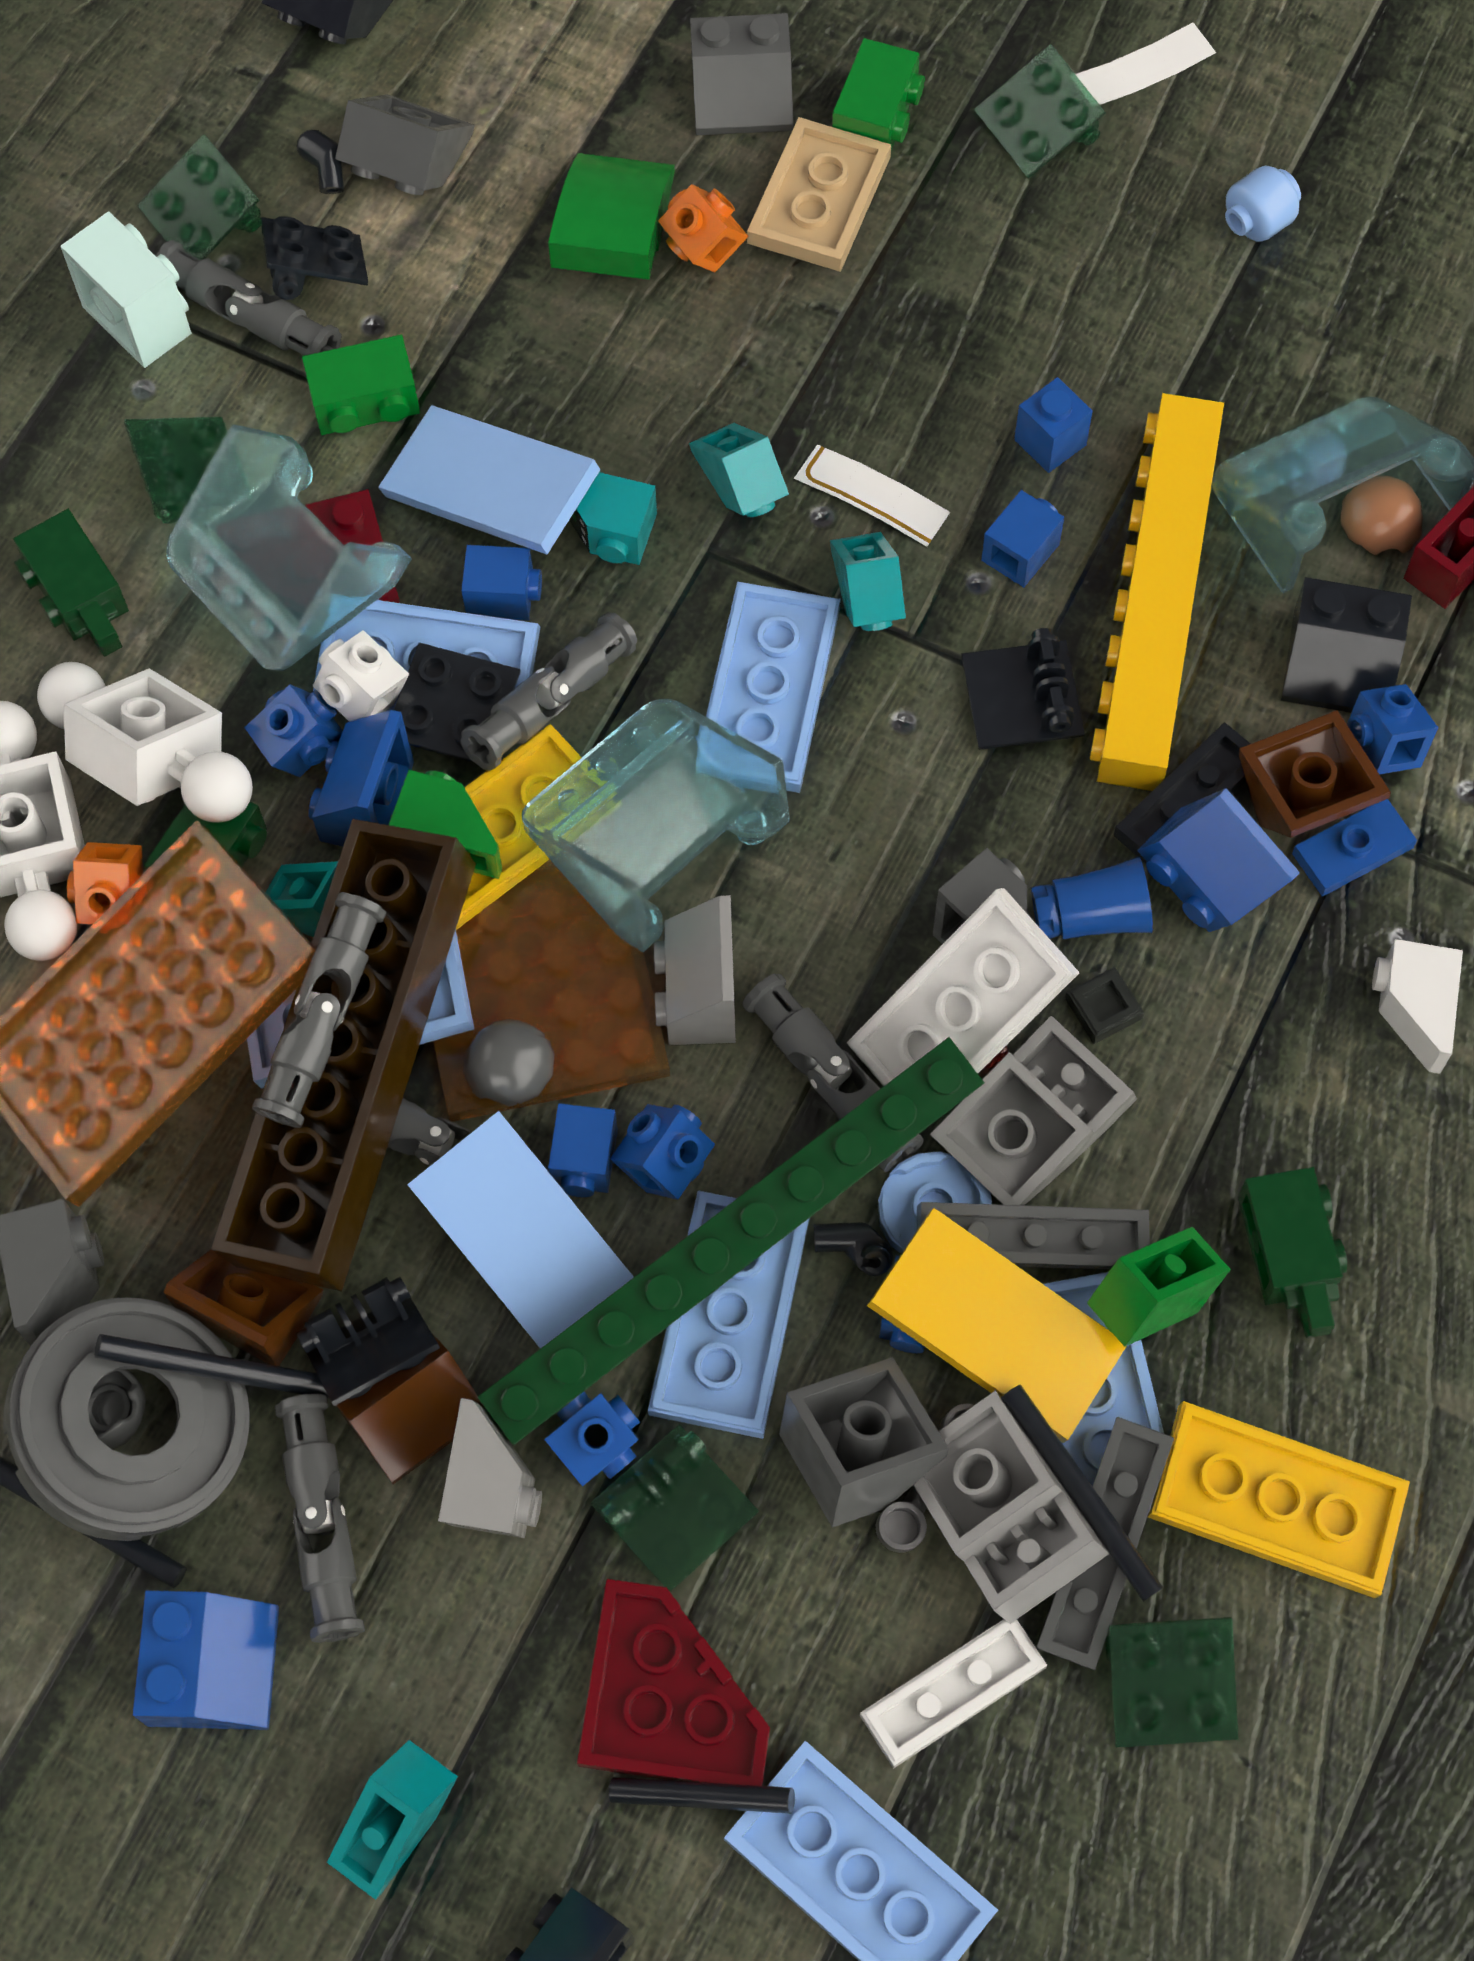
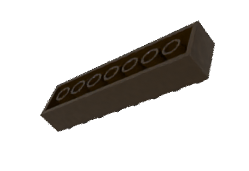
[211,819,476,1292]

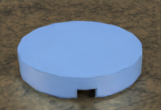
[878,1151,992,1254]

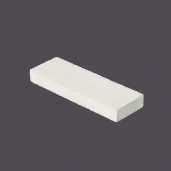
[860,1619,1047,1769]

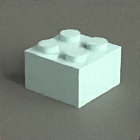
[60,211,192,368]

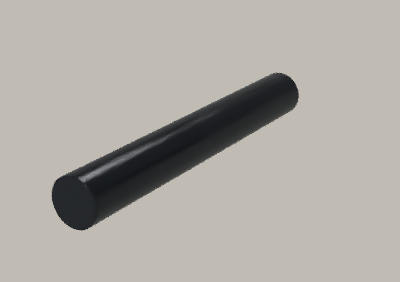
[609,1777,795,1814]

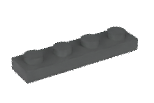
[917,1202,1150,1270]
[1036,1417,1174,1670]

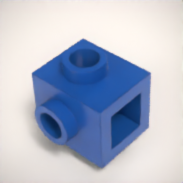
[244,684,343,777]
[1347,684,1438,775]
[610,1104,715,1200]
[544,1391,640,1487]

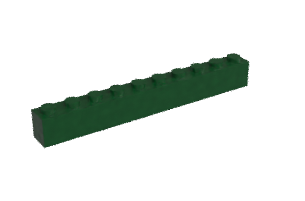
[477,1037,985,1445]

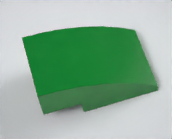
[548,153,675,280]

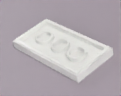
[847,888,1080,1086]

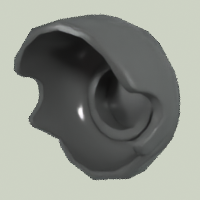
[463,1019,555,1106]
[88,1369,146,1450]

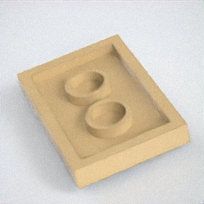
[747,117,891,272]

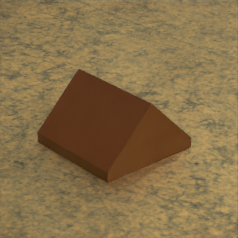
[1239,710,1391,838]
[164,1249,324,1366]
[335,1335,486,1485]

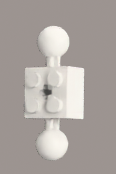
[37,662,253,823]
[0,701,85,961]

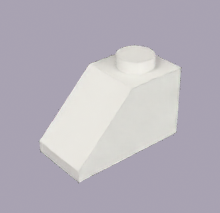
[1372,939,1463,1074]

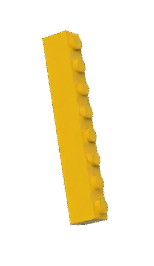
[1090,393,1224,791]

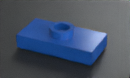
[1292,799,1417,897]

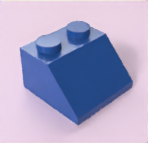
[308,710,414,847]
[1137,788,1300,932]
[133,1591,279,1730]

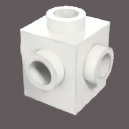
[313,630,409,722]

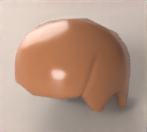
[1341,476,1423,555]

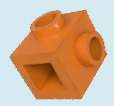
[658,184,749,272]
[67,842,152,931]

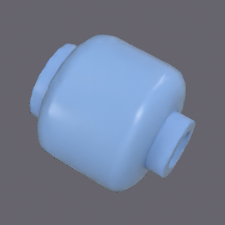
[1225,165,1301,242]

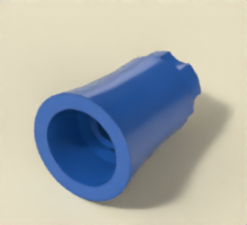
[1031,857,1153,940]

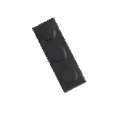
[1113,722,1251,863]

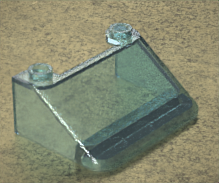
[1212,397,1474,593]
[166,425,412,671]
[522,699,790,952]

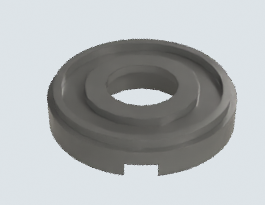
[3,1297,250,1541]

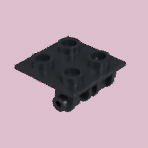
[261,216,369,300]
[961,628,1085,750]
[394,643,521,763]
[296,1277,440,1406]

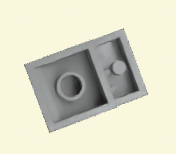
[930,1016,1137,1205]
[914,1390,1109,1624]

